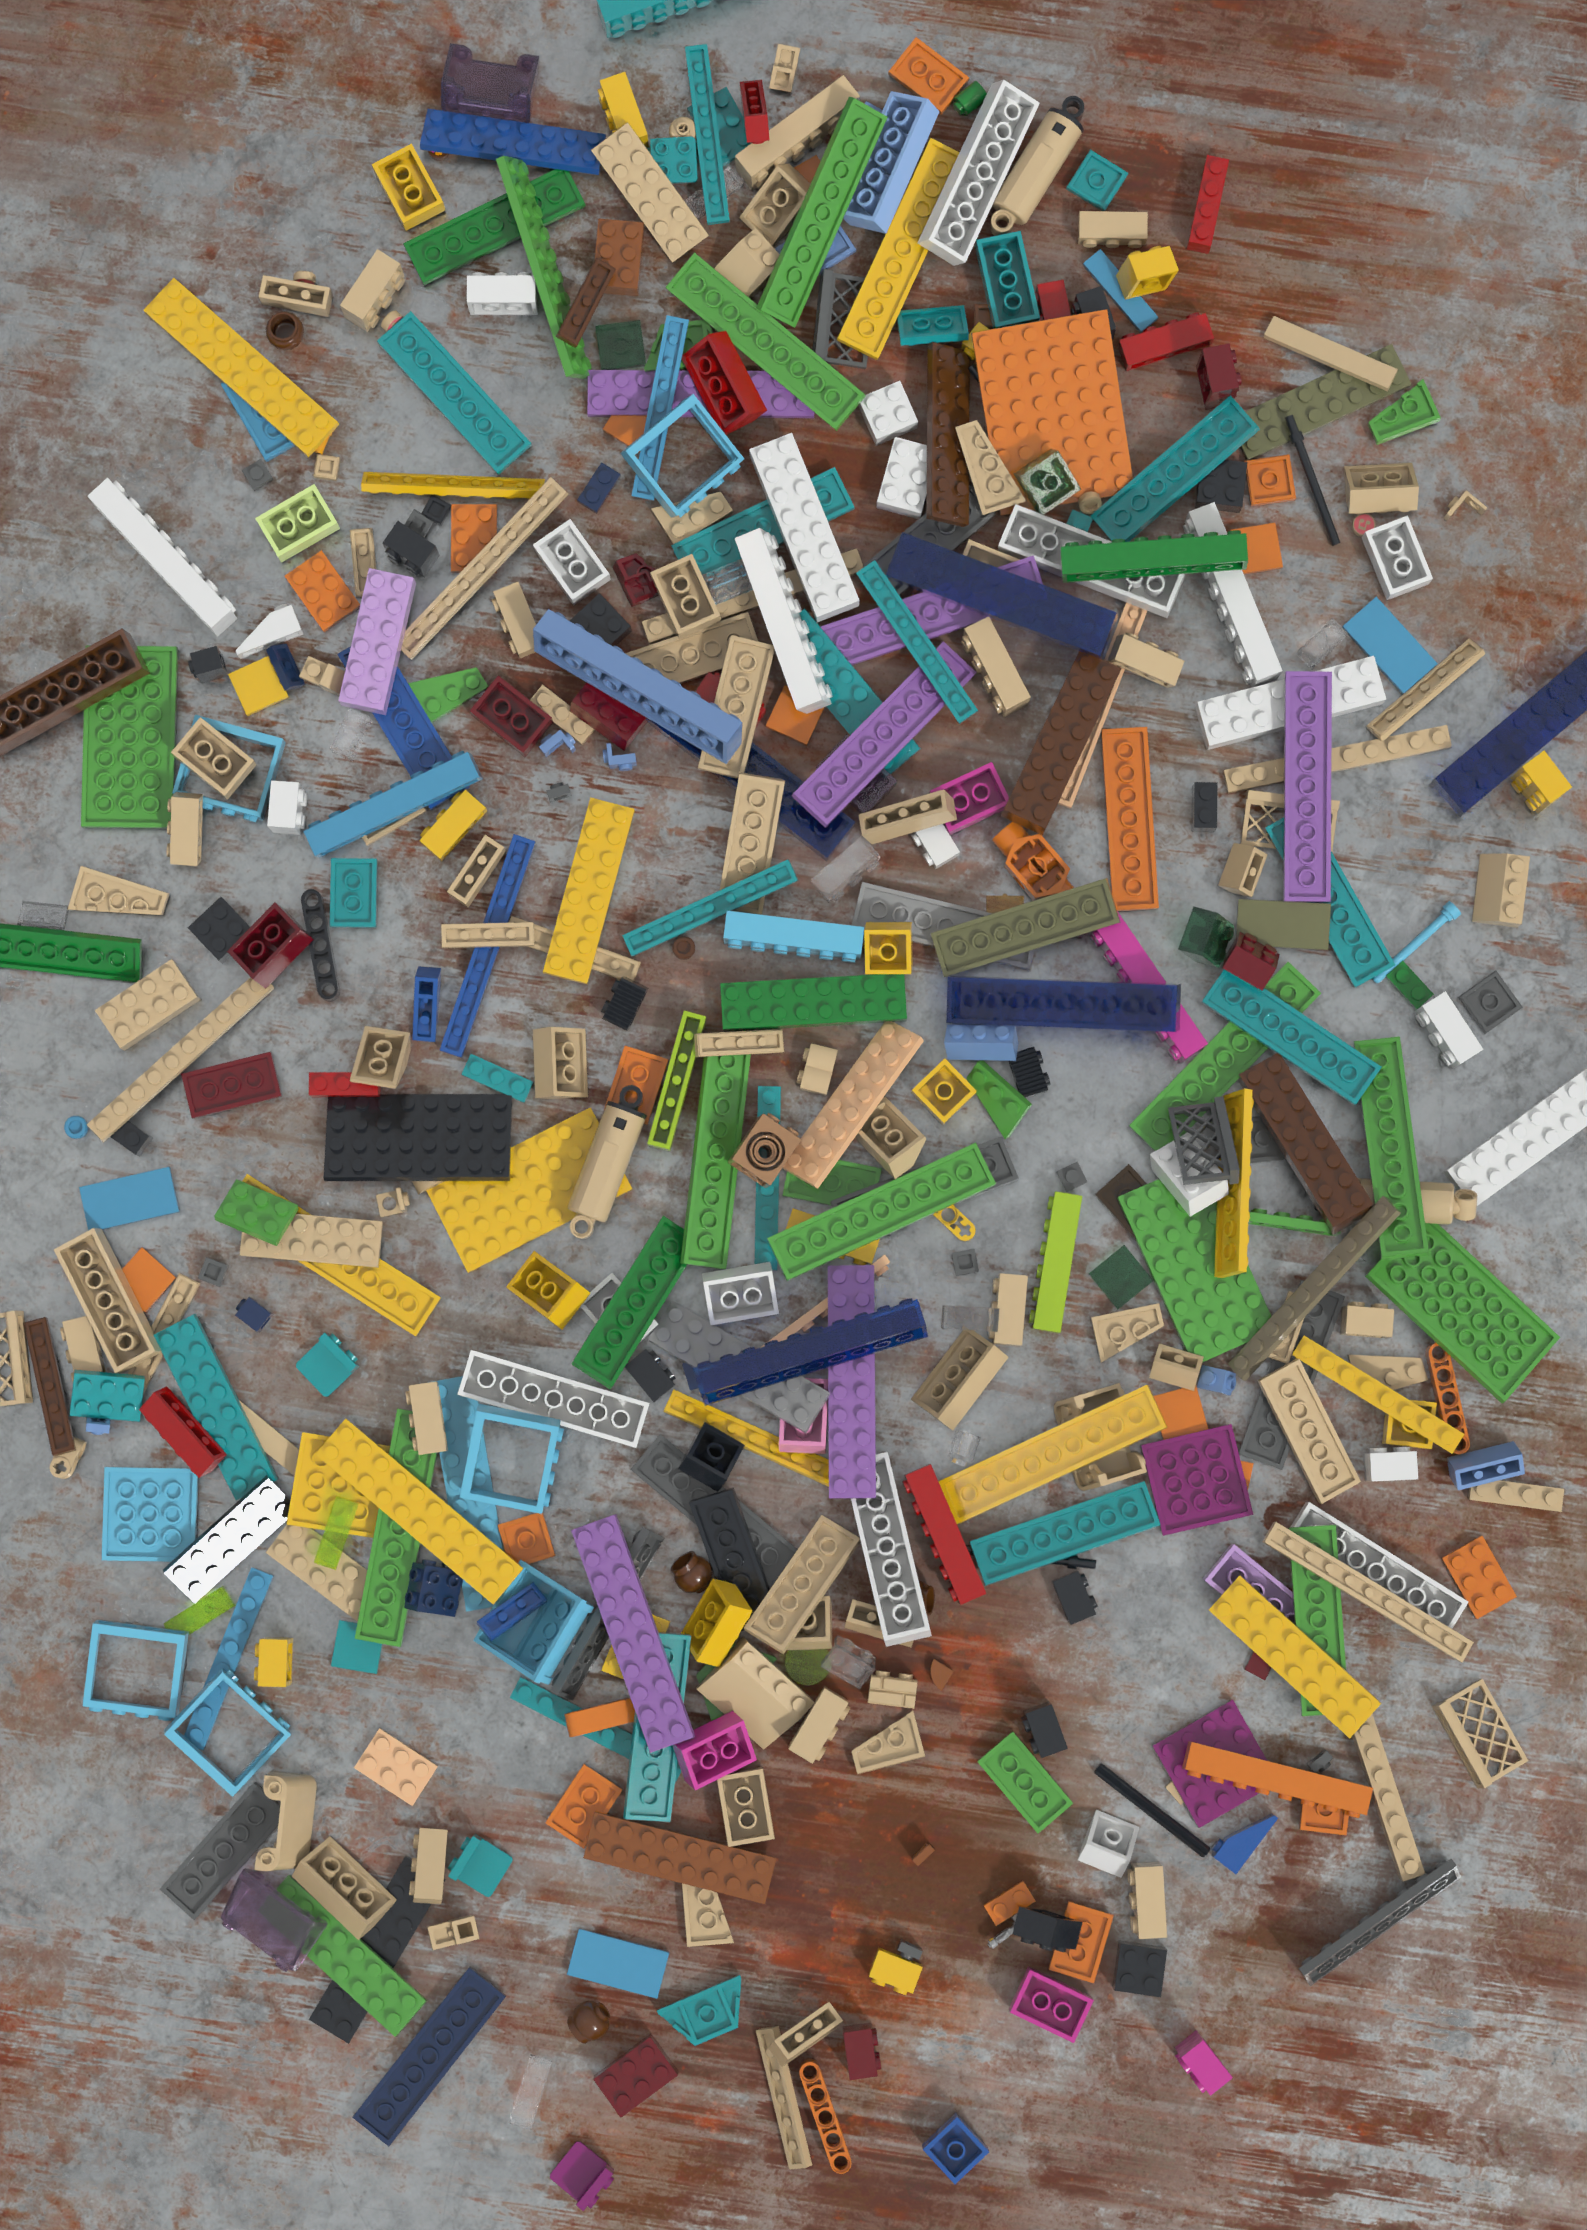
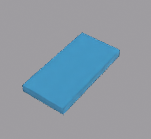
[221,382,295,462]
[1342,596,1438,695]
[79,1167,180,1231]
[567,1928,669,1999]

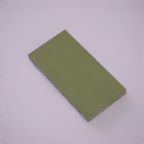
[1236,899,1331,950]

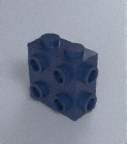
[404,1559,463,1617]

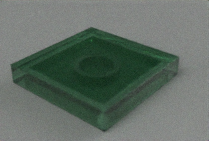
[595,320,646,370]
[1089,1245,1153,1310]

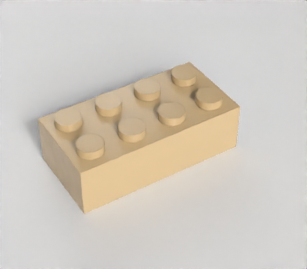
[961,616,1031,717]
[95,959,201,1051]

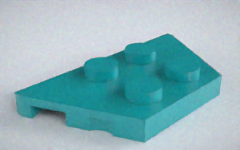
[657,1974,741,2046]

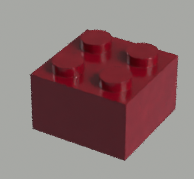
[1222,932,1280,991]
[843,2022,881,2080]

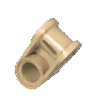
[49,1436,87,1479]

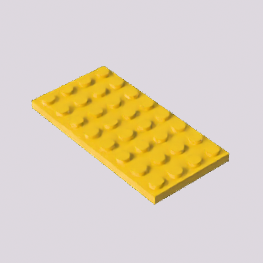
[427,1107,632,1273]

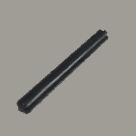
[1094,1764,1210,1857]

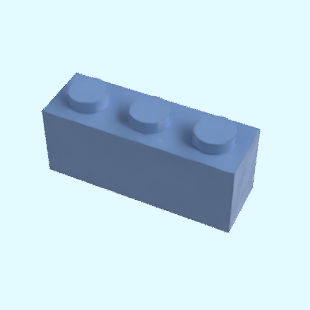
[944,1024,1019,1061]
[1447,1441,1525,1490]

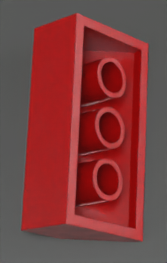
[682,331,767,435]

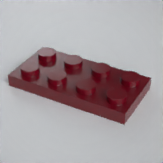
[181,1051,282,1119]

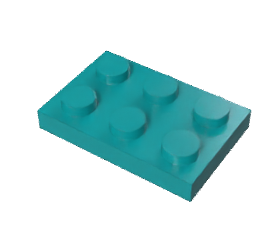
[687,87,751,166]
[897,305,969,346]
[330,858,378,928]
[70,1370,145,1422]

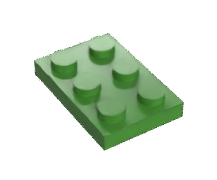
[214,1179,299,1246]

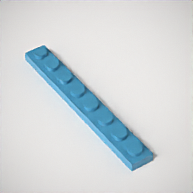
[631,315,689,501]
[184,1567,274,1750]

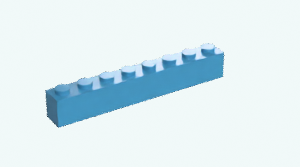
[303,751,483,858]

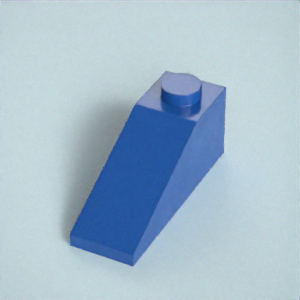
[413,966,441,1042]
[1211,1813,1278,1874]

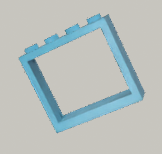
[620,394,744,518]
[172,715,286,823]
[460,1403,564,1514]
[83,1620,189,1721]
[164,1669,291,1797]

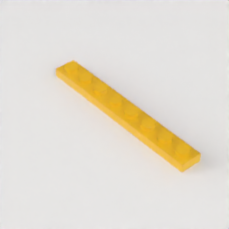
[361,472,545,500]
[1292,1336,1465,1454]
[663,1389,829,1487]

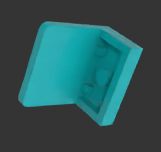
[646,137,698,184]
[296,1333,360,1397]
[447,1834,513,1897]

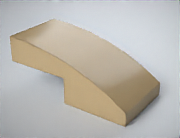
[769,44,800,93]

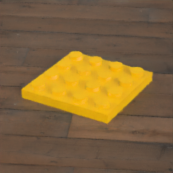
[286,1432,390,1538]

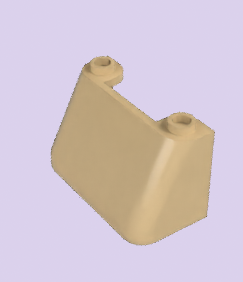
[1054,1383,1147,1491]
[255,1771,317,1871]

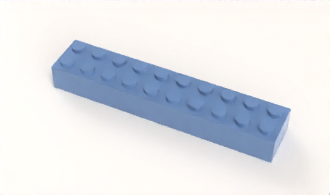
[533,609,742,764]

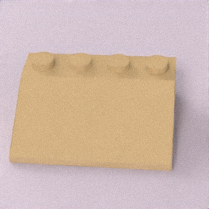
[696,1636,815,1750]

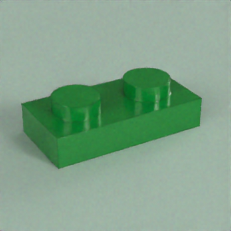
[1385,961,1434,1010]

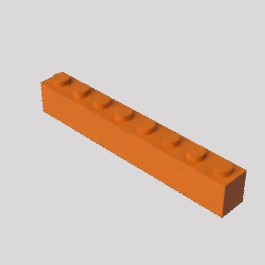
[1182,1741,1373,1818]

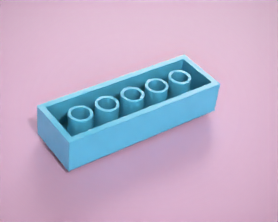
[723,911,864,963]

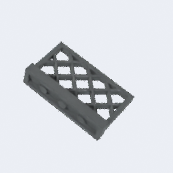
[812,269,868,369]
[1168,1096,1240,1185]

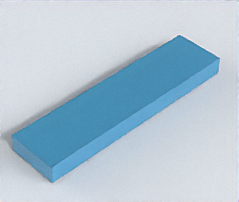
[1083,249,1159,333]

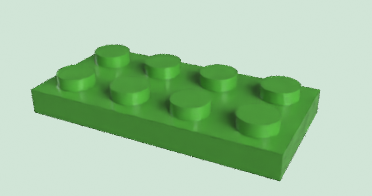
[782,1160,882,1206]
[1248,1208,1341,1236]
[977,1731,1073,1833]

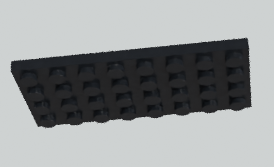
[323,1094,513,1181]

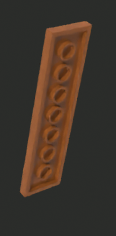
[583,1812,776,1904]

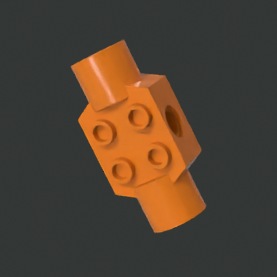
[992,822,1074,901]

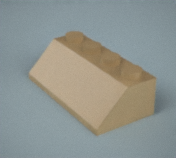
[911,1326,1009,1431]
[292,1837,397,1940]

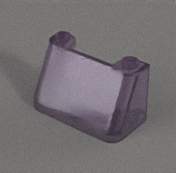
[441,43,539,123]
[220,1868,328,1972]

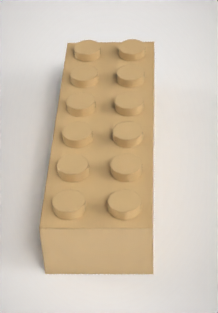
[735,75,860,191]
[54,1228,162,1373]

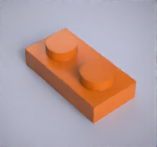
[984,1880,1036,1926]

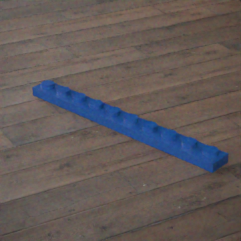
[440,834,536,1058]

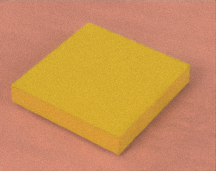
[228,656,289,716]

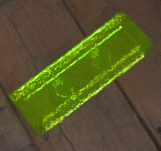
[314,1496,359,1570]
[163,1586,236,1636]

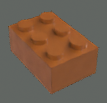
[595,218,645,296]

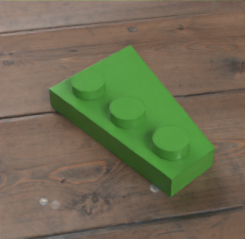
[1368,379,1441,445]
[408,667,489,723]
[967,1060,1032,1139]

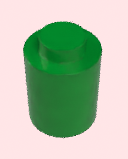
[953,81,987,116]

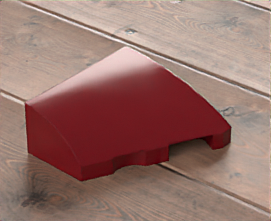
[612,553,659,607]

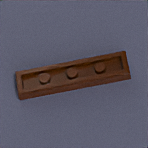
[555,257,616,348]

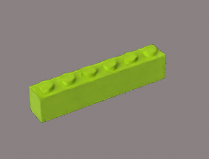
[647,1011,707,1152]
[1028,1191,1082,1333]

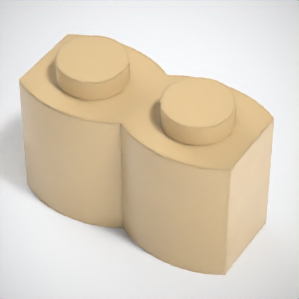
[797,1043,838,1096]

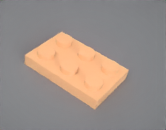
[354,1728,438,1806]

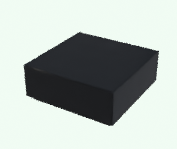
[422,494,451,526]

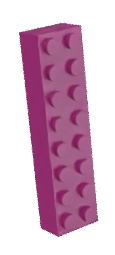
[1090,911,1208,1063]

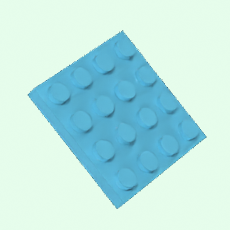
[102,1467,198,1562]

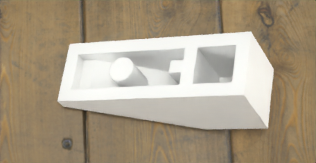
[236,604,304,659]

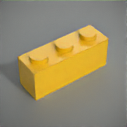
[419,790,487,862]

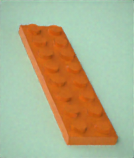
[1101,727,1159,911]

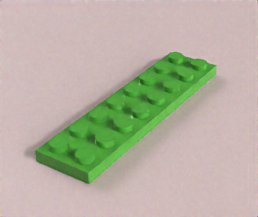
[1288,1525,1346,1716]
[258,1875,427,2037]

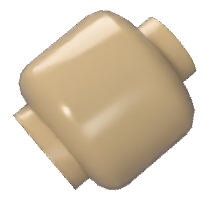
[669,117,697,142]

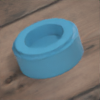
[64,1116,89,1139]

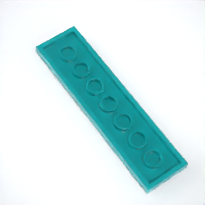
[377,311,532,475]
[1090,395,1260,542]
[671,467,855,581]
[770,608,921,778]
[1265,817,1395,988]
[1202,969,1382,1106]
[154,1314,278,1500]
[969,1481,1161,1586]
[623,1632,691,1822]

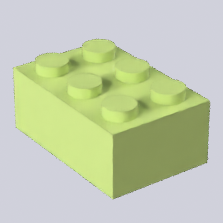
[255,484,340,563]

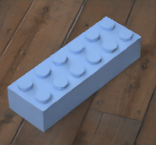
[843,91,939,234]

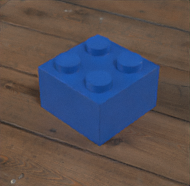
[922,2113,989,2184]

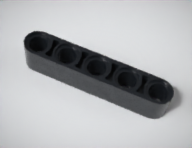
[301,889,340,1002]

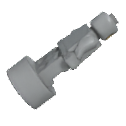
[987,1914,1017,1949]

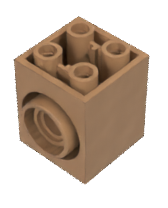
[727,1113,801,1188]

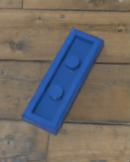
[477,1582,547,1642]

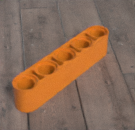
[1425,1343,1470,1454]
[564,1697,635,1737]
[799,2059,851,2174]

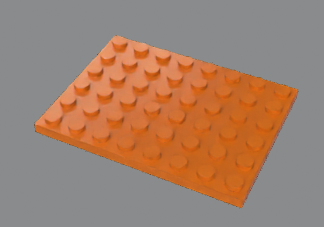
[971,309,1133,515]

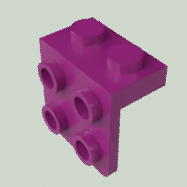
[550,2141,614,2211]

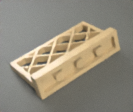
[1240,790,1340,851]
[0,1311,33,1407]
[1432,1679,1528,1789]

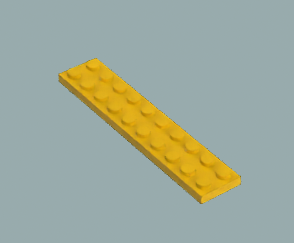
[837,138,960,360]
[143,278,339,458]
[242,1174,441,1337]
[938,1385,1168,1524]
[316,1418,524,1604]

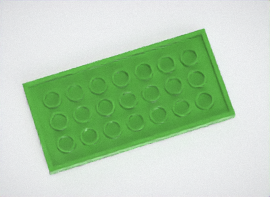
[81,645,178,829]
[1117,1179,1272,1366]
[1365,1223,1560,1403]

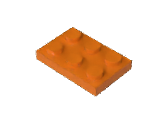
[888,37,969,115]
[451,504,497,573]
[284,550,360,633]
[604,1046,669,1125]
[1441,1535,1517,1619]
[545,1763,623,1849]
[1048,1901,1114,1983]

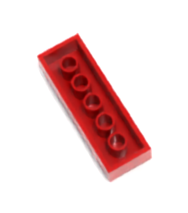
[902,1464,986,1605]

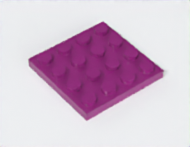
[1141,1424,1254,1536]
[1152,1699,1267,1828]

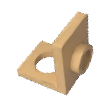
[1444,490,1487,521]
[376,1187,410,1217]

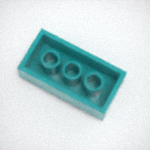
[975,231,1040,329]

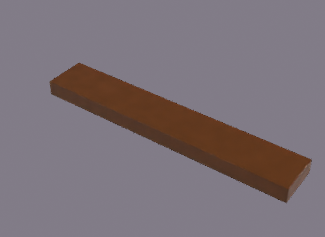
[24,1317,76,1456]

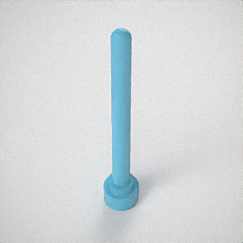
[1373,901,1461,983]

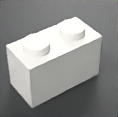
[911,824,960,869]

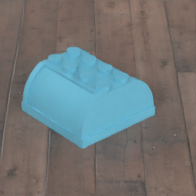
[473,1559,594,1685]

